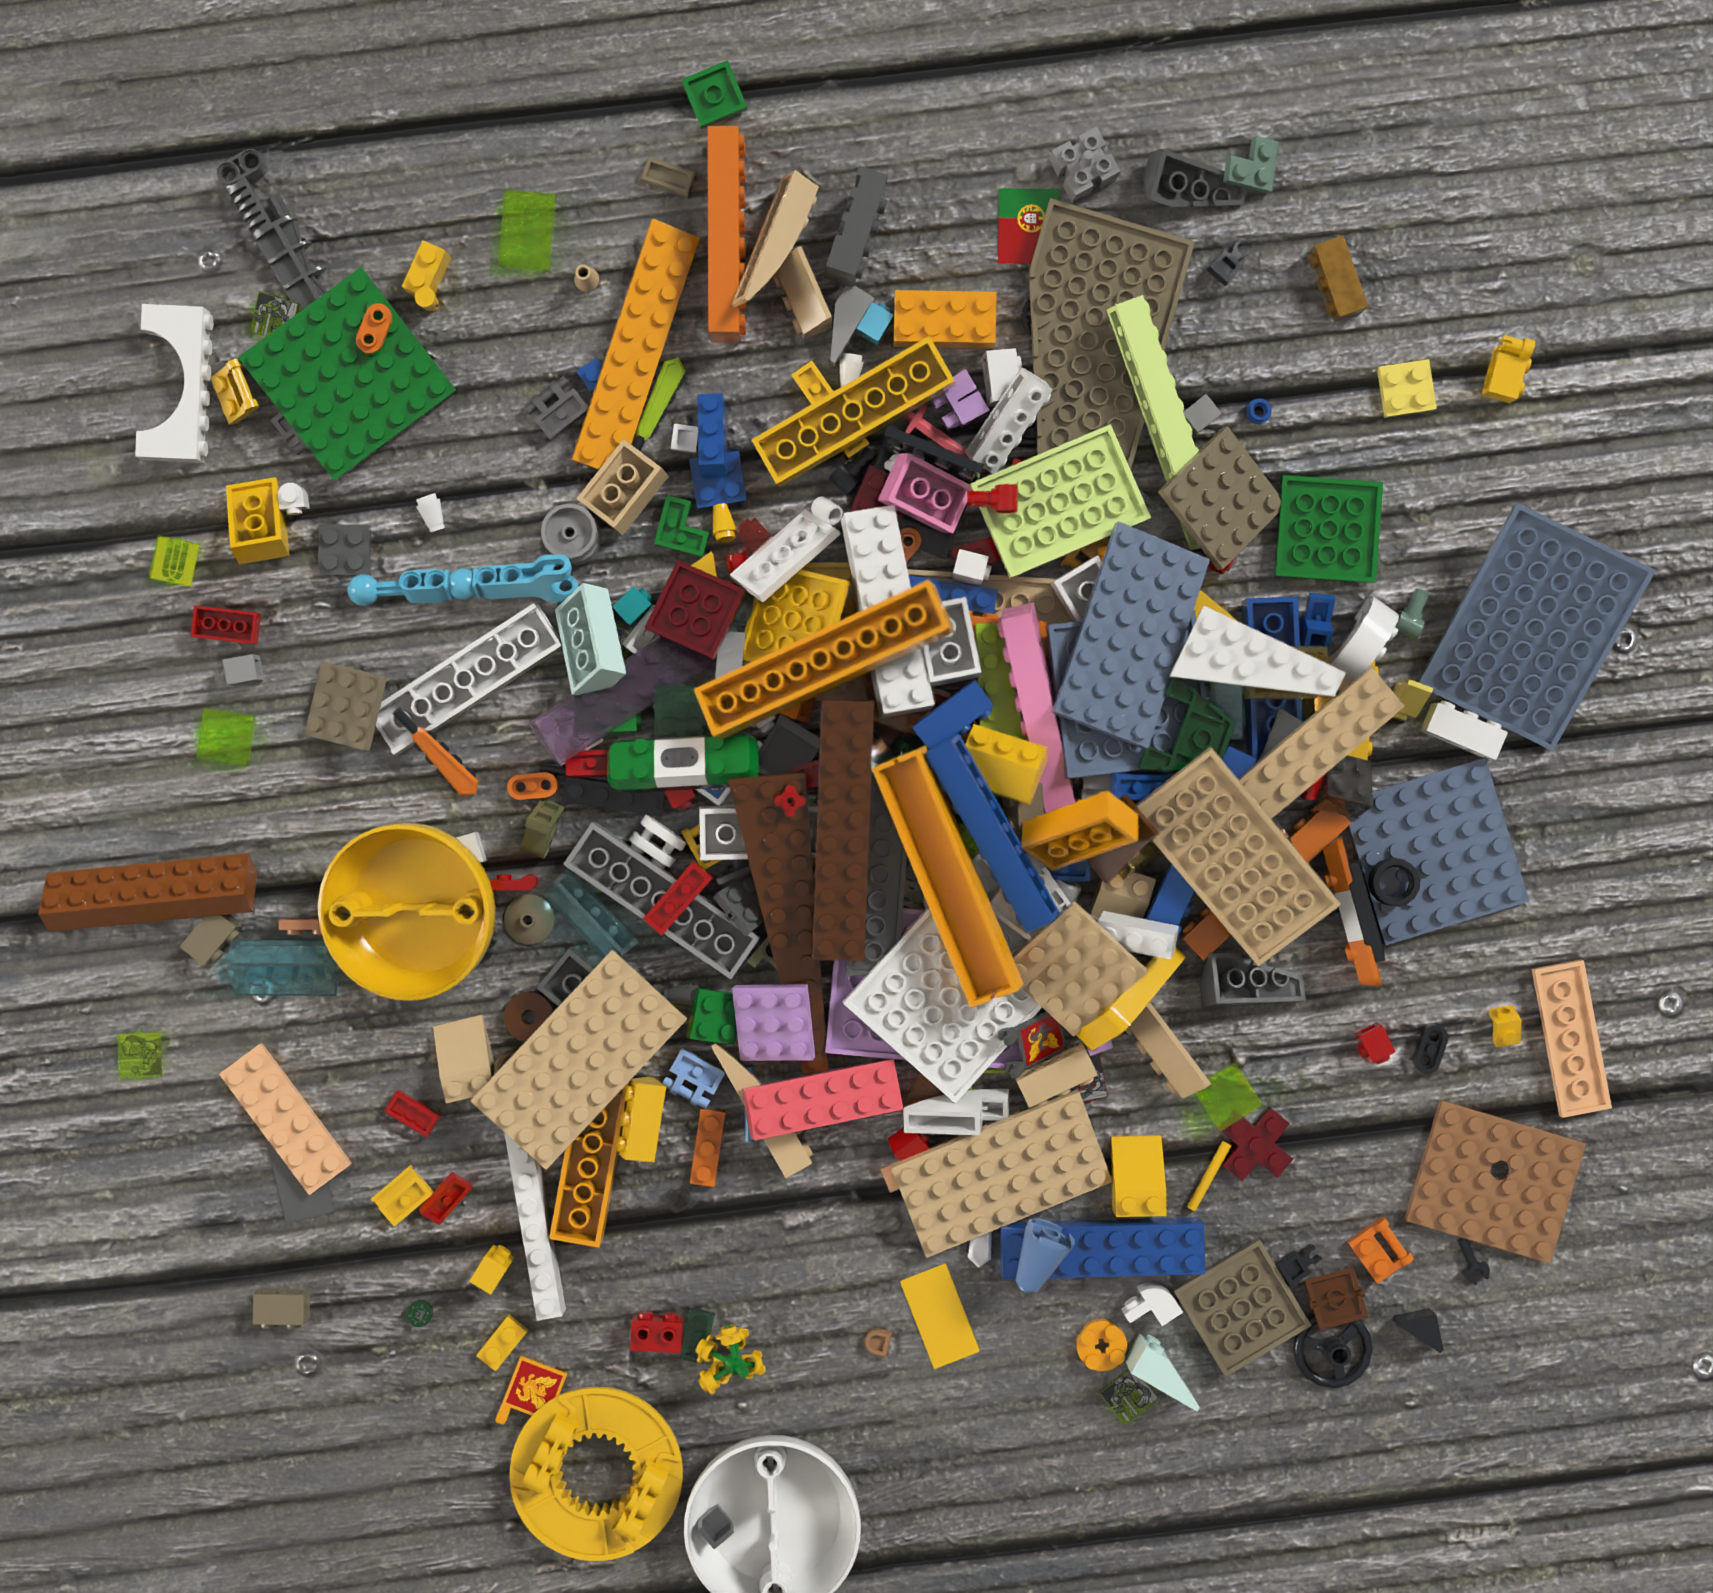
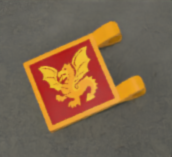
[495,1356,568,1425]

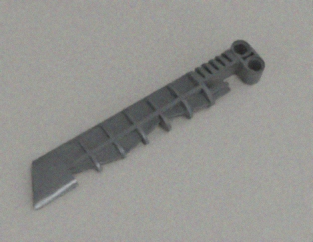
[216,149,327,313]

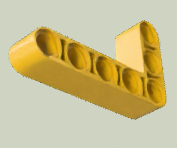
[1076,947,1186,1051]

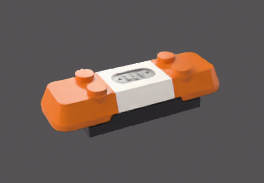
[1323,836,1386,987]

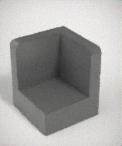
[698,1504,734,1549]

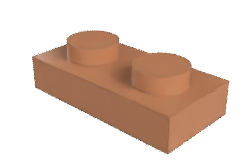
[279,918,322,935]

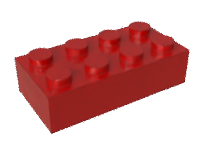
[190,605,261,645]

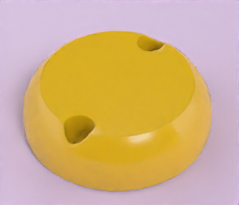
[318,823,495,1001]

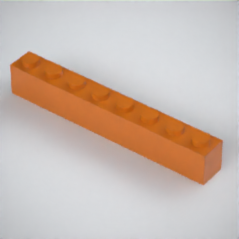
[1179,800,1351,961]

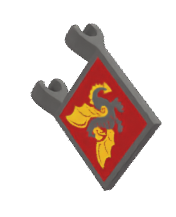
[998,1011,1067,1079]

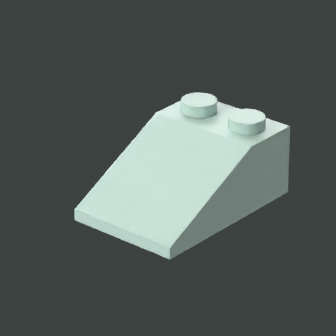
[1125,1334,1200,1411]

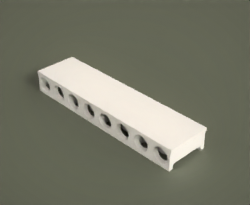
[376,603,563,756]

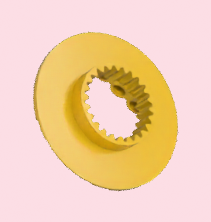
[510,1386,683,1561]

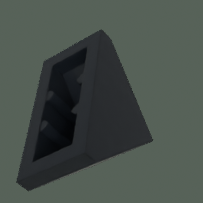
[1392,1308,1444,1353]

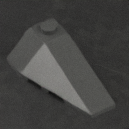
[1199,953,1306,1008]

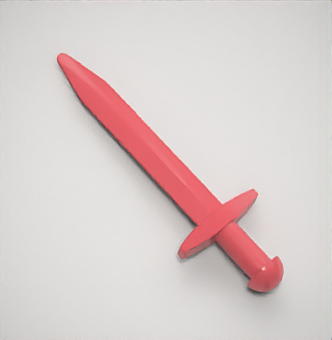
[902,405,988,473]

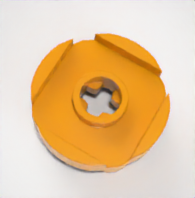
[1076,1319,1127,1371]

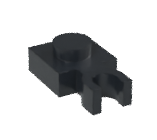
[1207,240,1251,286]
[1275,1244,1322,1287]

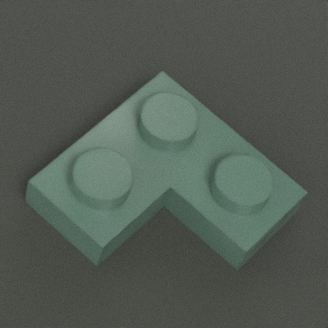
[1223,136,1278,193]

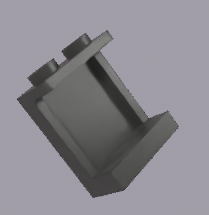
[758,714,820,776]

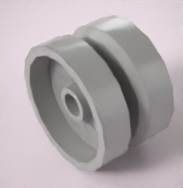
[541,503,602,566]

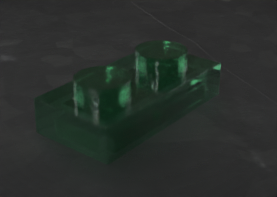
[679,1307,715,1364]

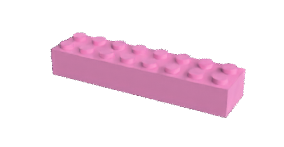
[997,603,1077,813]

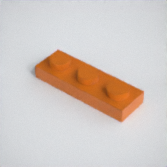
[690,1108,726,1187]

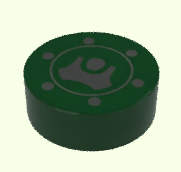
[406,1300,433,1327]

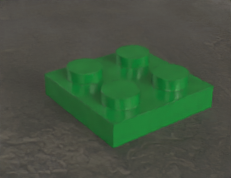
[681,60,748,129]
[686,987,737,1045]

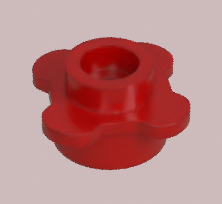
[774,785,806,816]

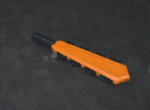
[392,707,478,796]

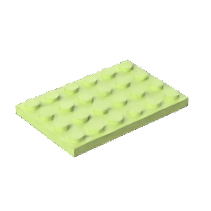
[970,424,1151,579]

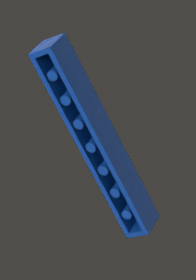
[925,733,1060,933]
[1145,746,1257,937]

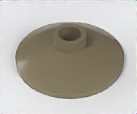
[504,894,555,945]

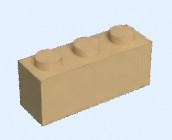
[1015,1043,1098,1108]

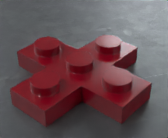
[1218,1106,1293,1181]

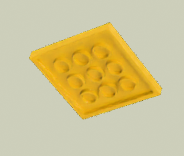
[743,570,850,662]

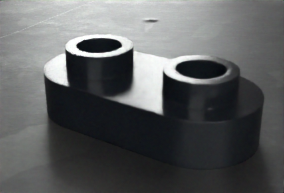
[1413,1024,1448,1074]

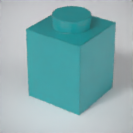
[612,586,652,627]

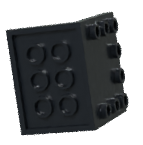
[874,425,984,560]

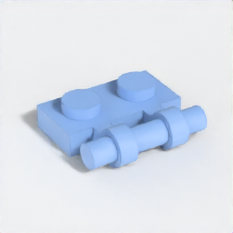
[662,1048,726,1109]

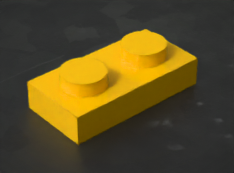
[476,1314,528,1371]

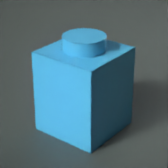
[856,302,894,346]

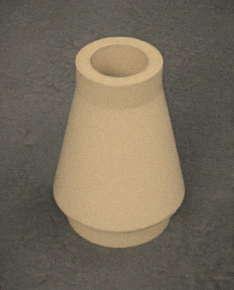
[574,265,599,292]

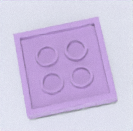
[732,984,815,1061]

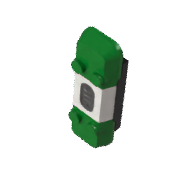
[607,733,759,793]

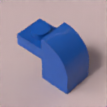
[1300,593,1336,654]

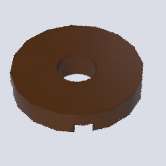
[504,991,554,1042]

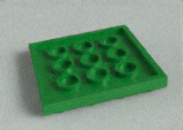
[1274,475,1383,584]

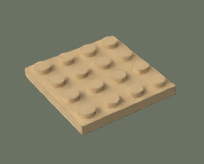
[1012,901,1147,1036]

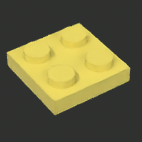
[1377,359,1437,418]

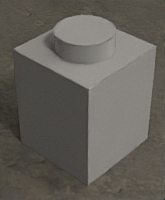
[1183,394,1222,436]
[221,654,264,686]

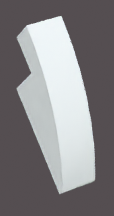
[903,1089,1009,1135]

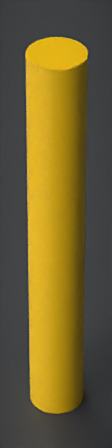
[1187,1141,1232,1211]

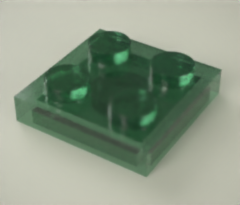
[654,685,706,737]

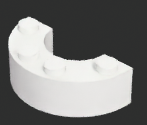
[1327,596,1399,691]

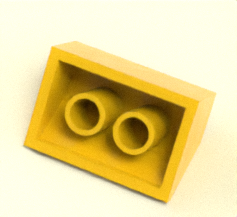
[965,724,1048,805]
[617,1077,666,1162]

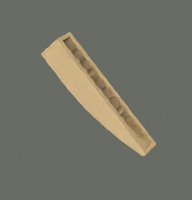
[732,170,819,308]
[711,1042,814,1178]

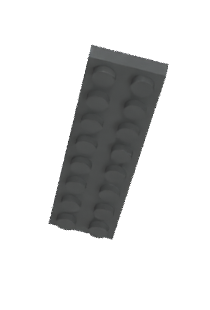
[846,772,907,976]

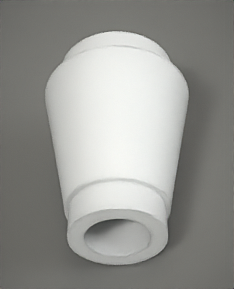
[839,353,864,388]
[416,493,445,532]

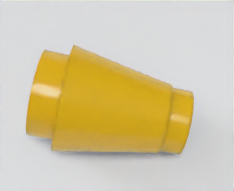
[713,503,737,543]

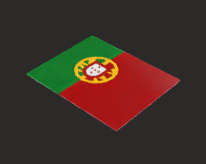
[998,188,1059,264]

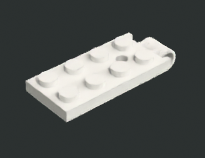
[730,496,843,602]

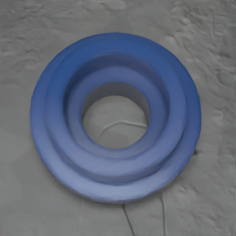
[1246,399,1272,424]

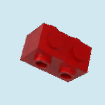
[630,1311,684,1353]

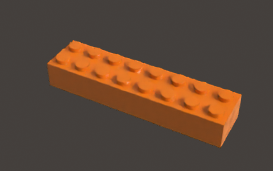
[708,126,746,343]

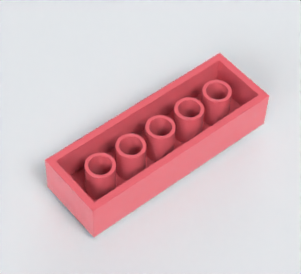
[742,1059,903,1140]

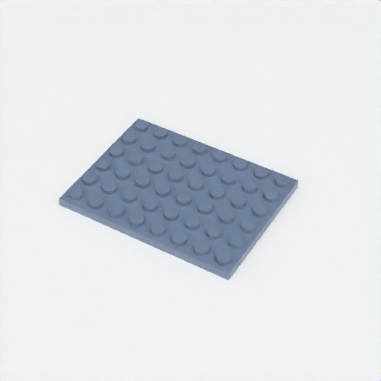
[1417,502,1656,751]

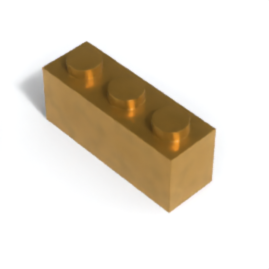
[1308,235,1368,322]

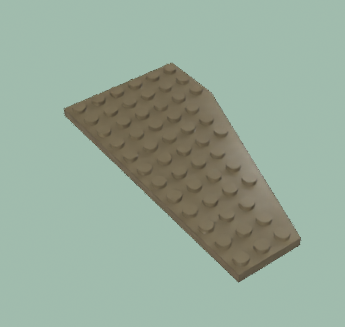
[1028,198,1195,470]

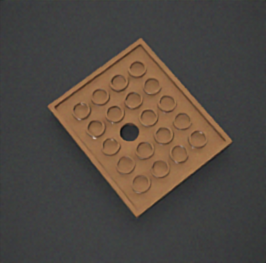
[1404,1100,1586,1264]

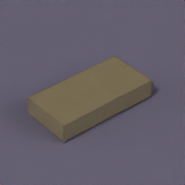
[640,156,696,198]

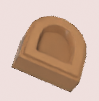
[864,1328,892,1358]

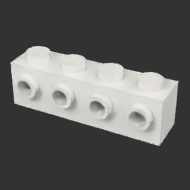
[965,367,1052,474]

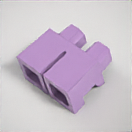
[930,369,990,431]

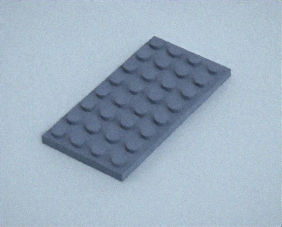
[1051,521,1210,749]

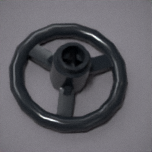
[1293,1314,1373,1388]

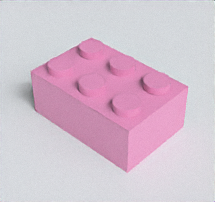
[878,453,972,533]

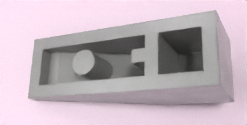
[830,285,874,368]

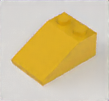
[226,477,289,565]
[1111,1135,1167,1217]

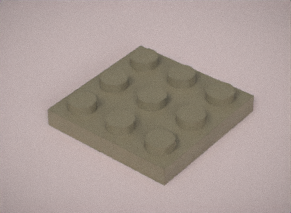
[304,661,387,751]

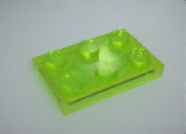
[498,189,557,272]

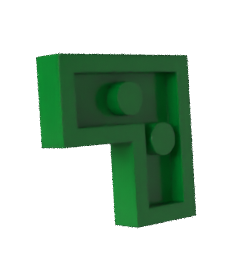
[654,495,710,557]

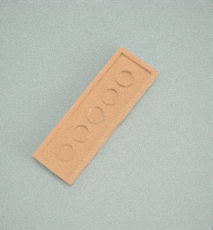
[1531,959,1612,1118]
[219,1043,352,1195]

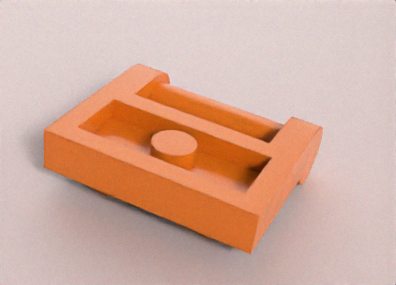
[1346,1217,1414,1284]

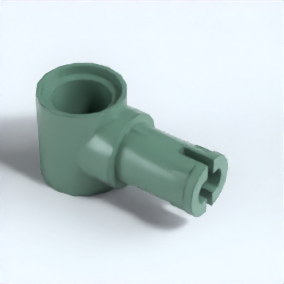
[1395,589,1429,641]

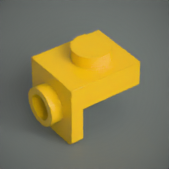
[1489,1005,1522,1048]

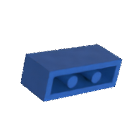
[697,393,727,477]
[913,679,993,749]

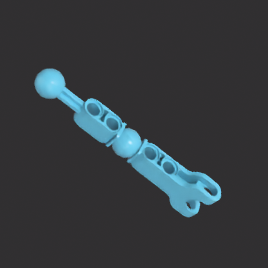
[347,554,579,606]

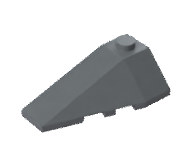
[1143,149,1248,208]

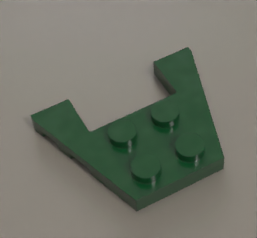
[1137,677,1236,770]

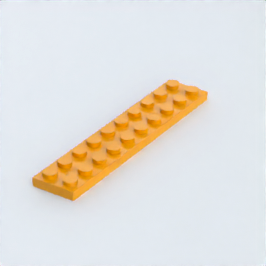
[571,219,700,470]

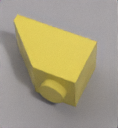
[1393,679,1433,721]

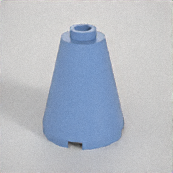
[1016,1218,1075,1293]

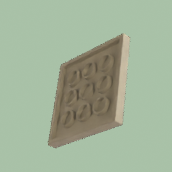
[1158,426,1281,570]
[1173,1238,1312,1377]

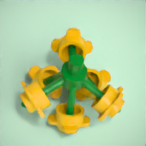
[696,1324,766,1395]

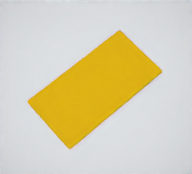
[900,1264,980,1369]

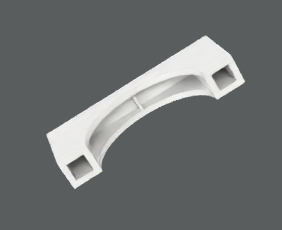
[135,304,214,463]

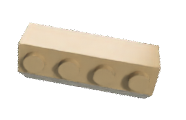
[1125,1002,1211,1098]

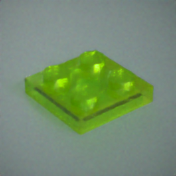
[196,708,256,765]
[1195,1062,1263,1132]

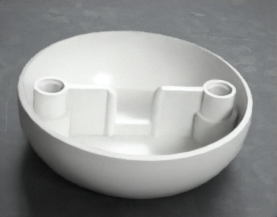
[684,1435,861,1593]

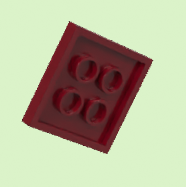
[645,560,747,660]

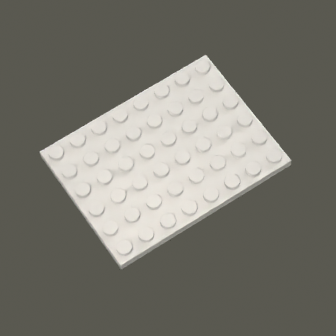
[842,852,1042,1103]

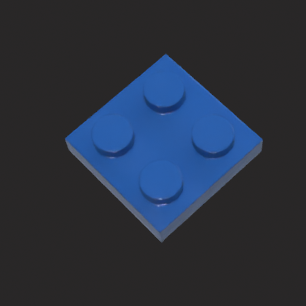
[689,451,747,510]

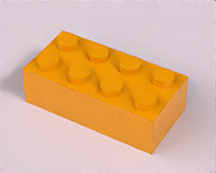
[893,290,996,349]
[1021,791,1138,871]

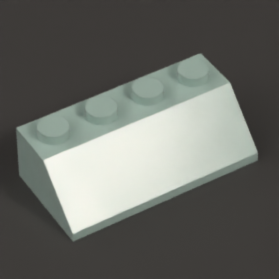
[555,583,626,696]

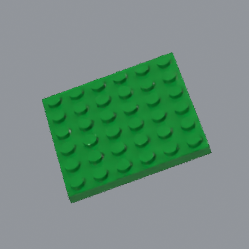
[238,267,457,482]

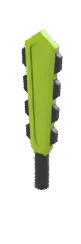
[632,358,686,452]

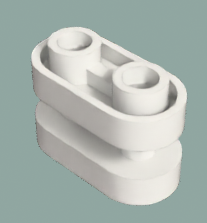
[629,814,687,869]

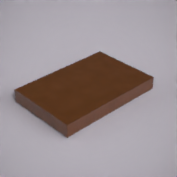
[1086,794,1160,884]

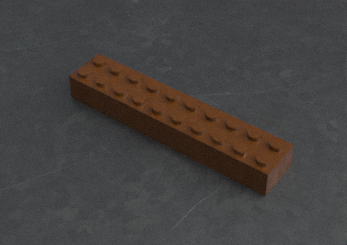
[812,700,874,961]

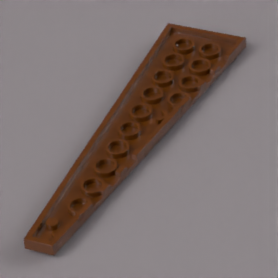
[727,772,828,1074]

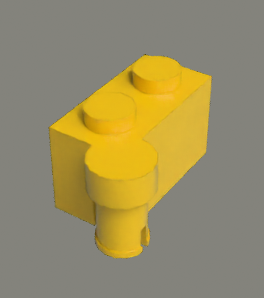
[402,240,451,312]
[1481,334,1535,404]

